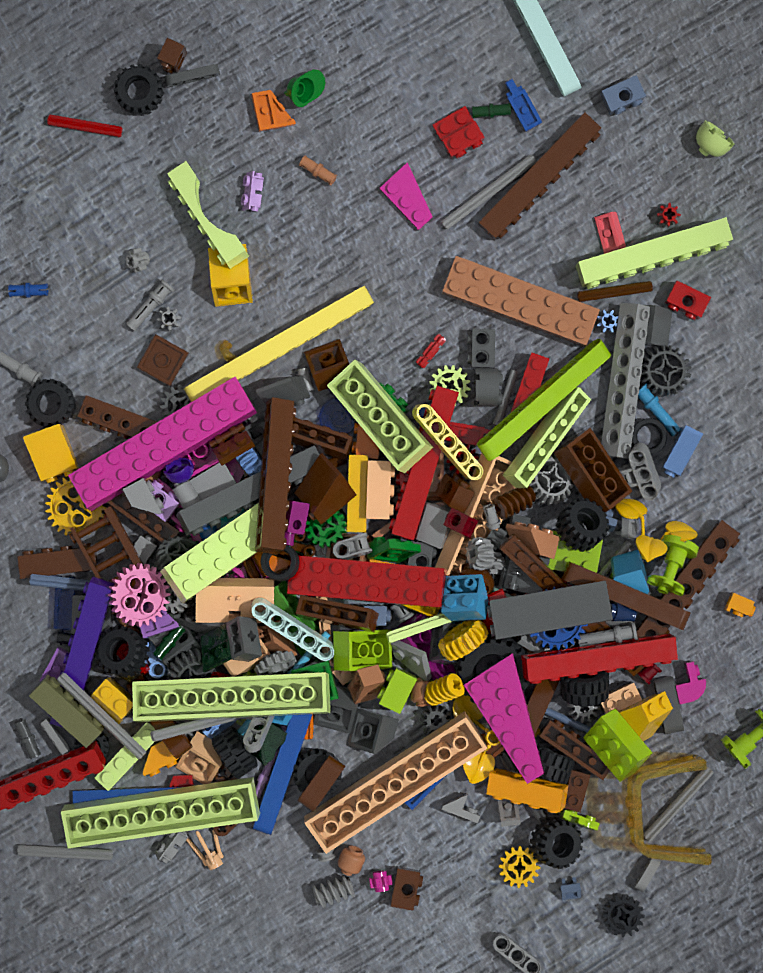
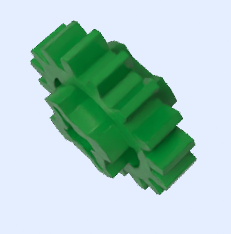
[305,510,347,548]

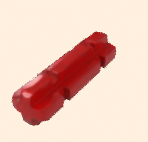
[416,334,446,368]

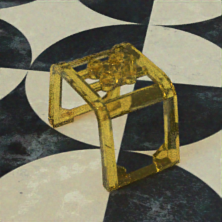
[625,754,712,865]

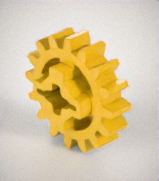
[498,845,540,888]

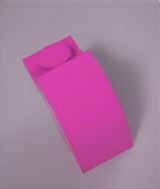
[675,661,706,704]

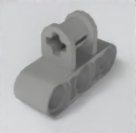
[618,443,661,500]

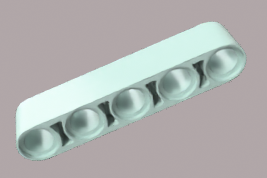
[251,598,334,661]

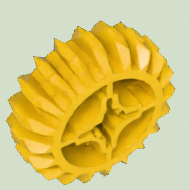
[438,620,489,661]

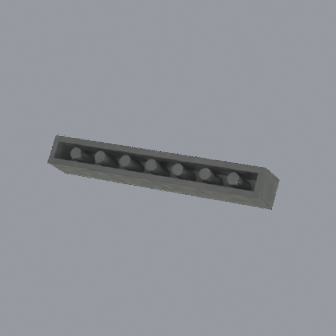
[176,445,319,536]

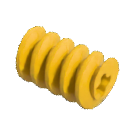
[425,673,465,706]

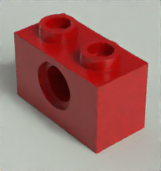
[665,280,711,320]

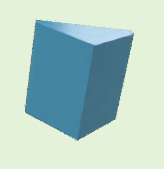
[611,550,649,594]

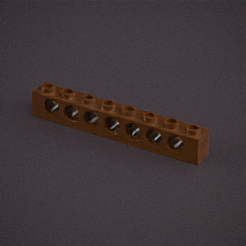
[632,520,740,639]

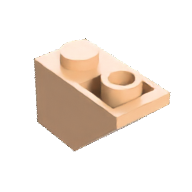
[223,639,271,677]

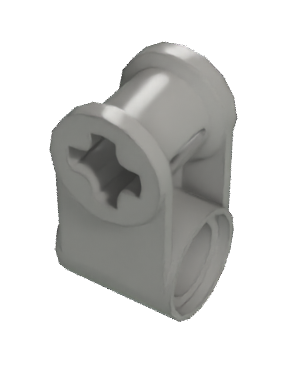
[333,533,372,560]

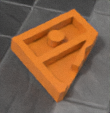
[251,90,296,132]

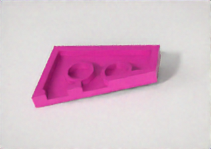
[380,162,433,231]

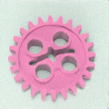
[108,563,171,627]

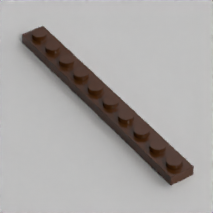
[500,533,644,676]

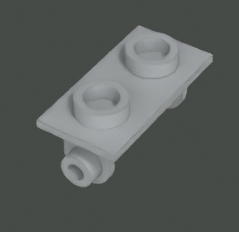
[154,831,189,863]

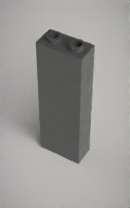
[487,581,613,640]

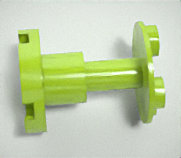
[646,535,699,596]
[720,709,763,769]

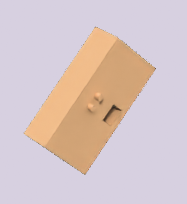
[196,578,274,623]

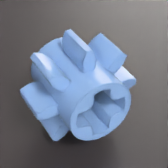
[596,310,619,333]

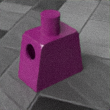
[284,501,309,546]

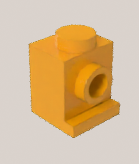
[724,592,756,618]

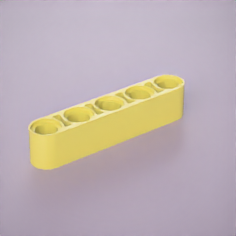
[412,404,483,480]

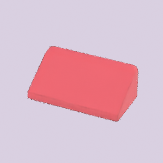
[594,212,626,254]

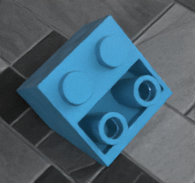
[441,574,489,621]

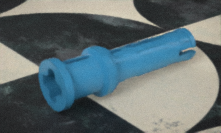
[638,384,681,436]

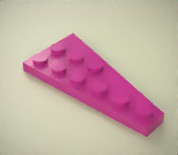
[464,653,544,784]

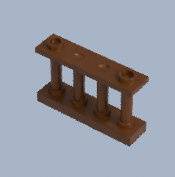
[69,506,144,586]

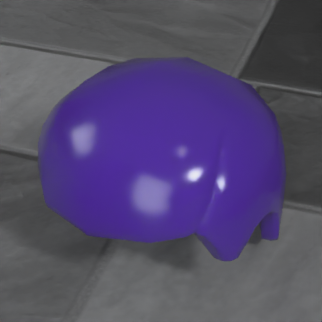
[163,458,194,484]

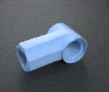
[145,641,168,678]

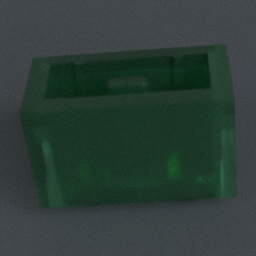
[201,623,232,672]
[250,716,287,766]

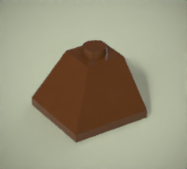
[304,339,349,392]

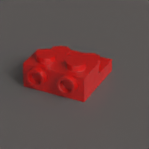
[432,106,485,159]

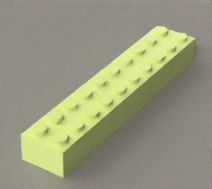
[132,672,330,722]
[61,777,260,848]

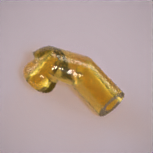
[219,340,237,362]

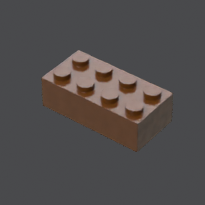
[553,428,632,512]

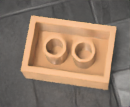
[366,460,395,520]

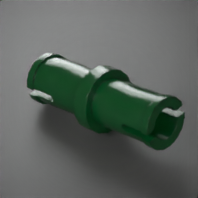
[472,103,511,119]
[152,625,186,661]

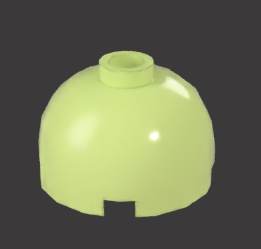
[696,120,735,157]

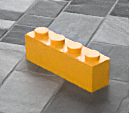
[486,768,568,813]

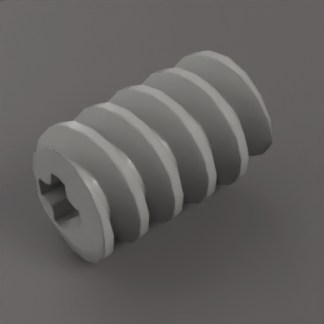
[312,875,355,908]

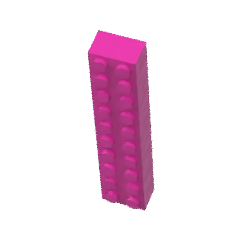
[68,376,257,511]

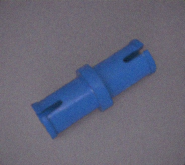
[8,283,49,298]

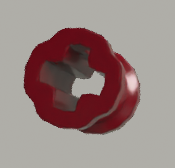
[637,663,662,685]

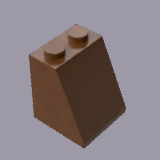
[295,453,357,524]

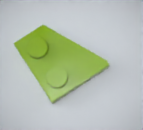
[559,809,600,831]

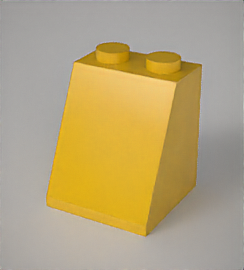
[208,244,253,307]
[23,424,79,484]
[91,677,133,724]
[618,691,673,741]

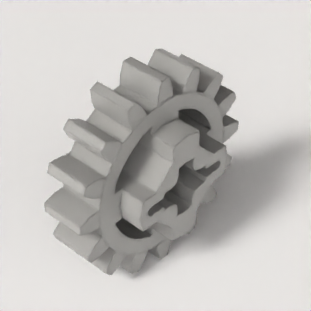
[254,651,297,676]

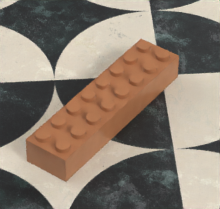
[442,256,600,347]

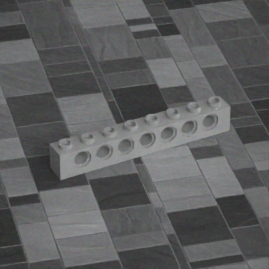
[601,303,650,459]

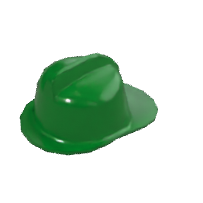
[284,69,326,107]

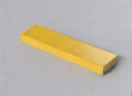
[347,455,368,533]

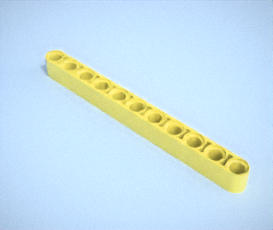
[184,286,374,402]

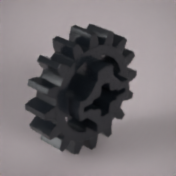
[602,894,645,937]

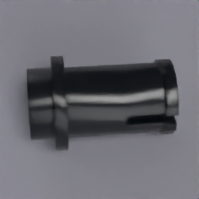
[56,630,75,646]

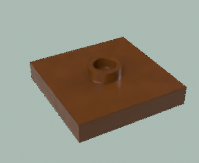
[137,334,189,386]

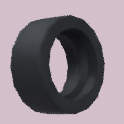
[632,418,667,454]
[260,545,300,581]

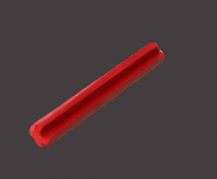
[47,114,123,137]

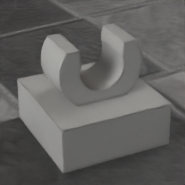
[615,518,637,538]

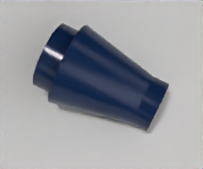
[610,602,637,622]

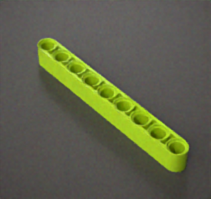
[477,339,611,461]

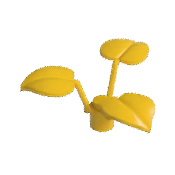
[615,499,698,562]
[453,695,540,784]

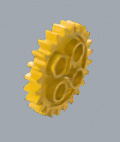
[45,478,107,536]

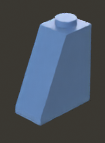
[661,425,703,478]

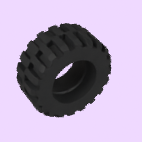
[457,634,529,703]

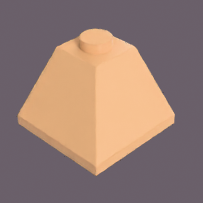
[176,731,222,784]

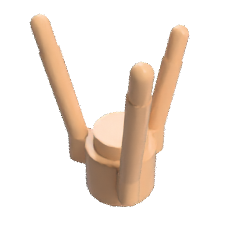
[186,829,224,870]

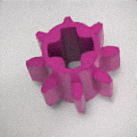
[369,870,393,892]

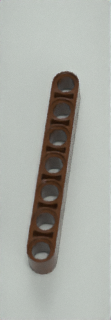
[562,561,691,631]

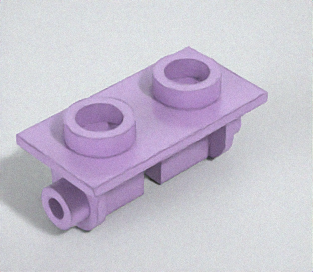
[241,171,264,212]

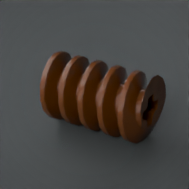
[493,486,536,520]

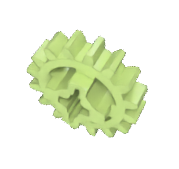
[429,365,471,406]

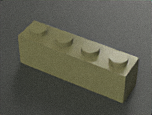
[29,674,104,748]

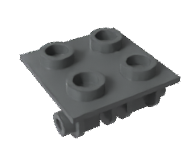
[503,556,550,594]

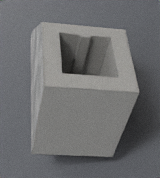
[123,478,164,515]

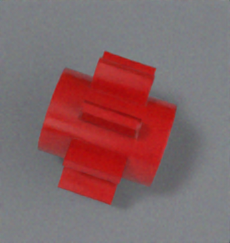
[656,203,681,228]

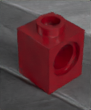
[443,507,478,538]

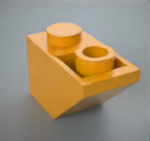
[143,741,180,777]

